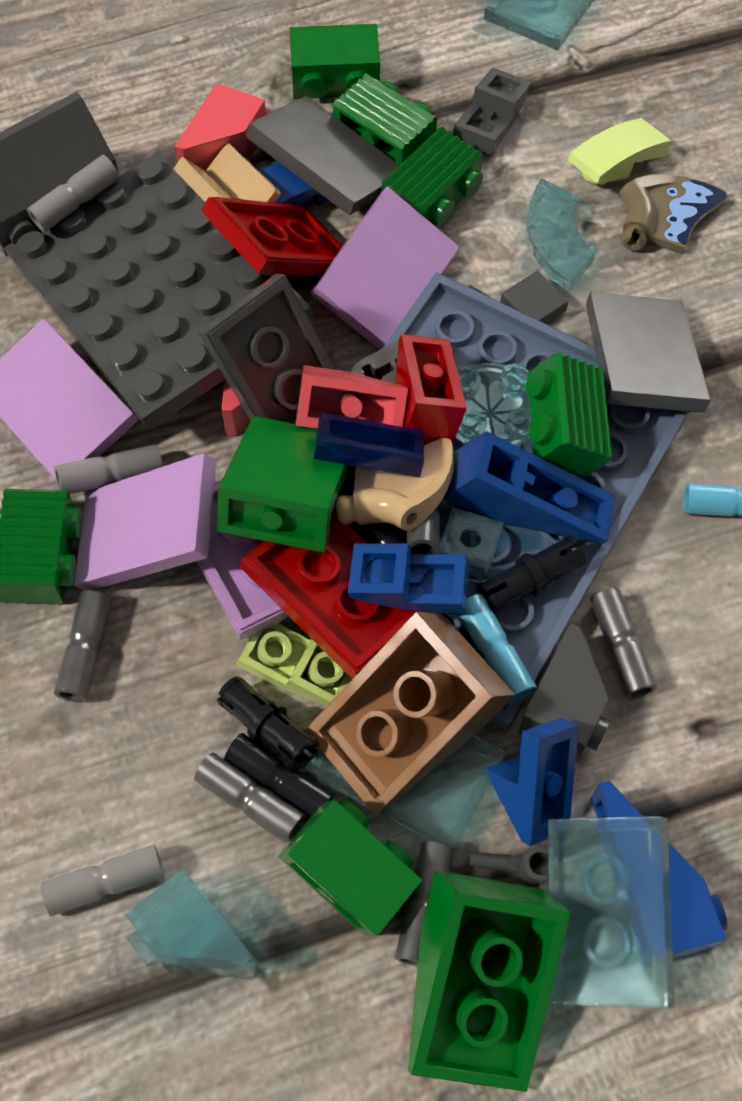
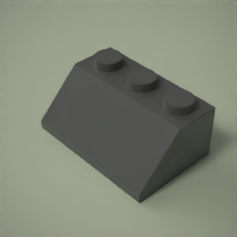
[0,92,118,256]

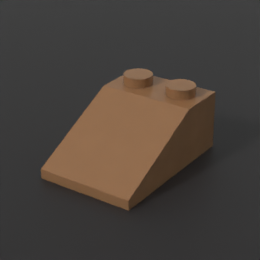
[305,612,515,816]

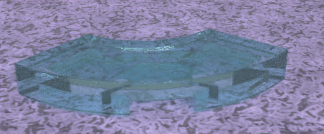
[526,178,596,291]

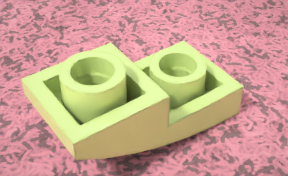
[568,118,672,185]
[235,623,352,706]

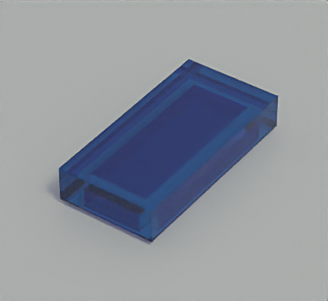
[313,413,424,478]

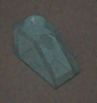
[125,869,261,980]

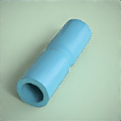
[683,483,742,516]
[457,594,537,705]

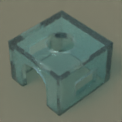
[439,508,504,583]

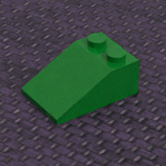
[408,870,571,1092]

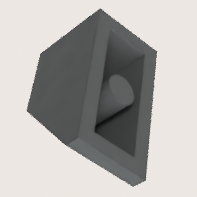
[518,623,611,763]

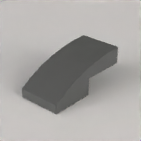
[453,67,532,156]

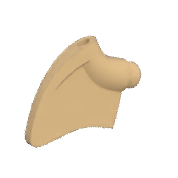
[336,438,454,531]

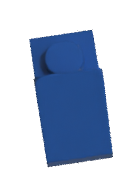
[487,718,579,846]

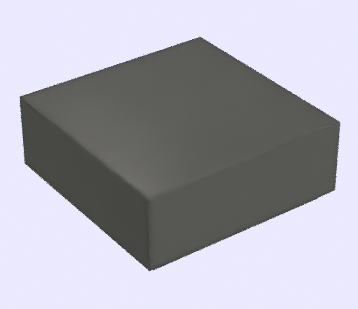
[500,270,569,324]

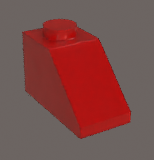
[395,334,467,451]

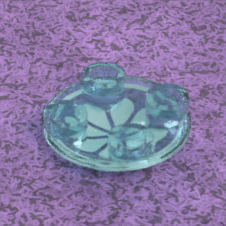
[456,363,532,447]

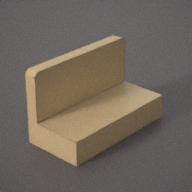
[173,143,280,202]

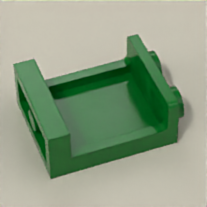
[217,416,355,553]

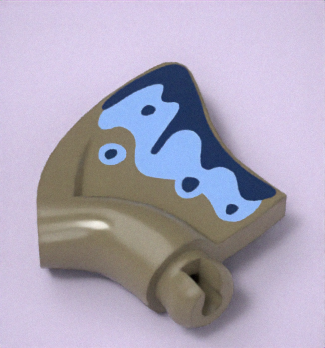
[619,174,727,254]

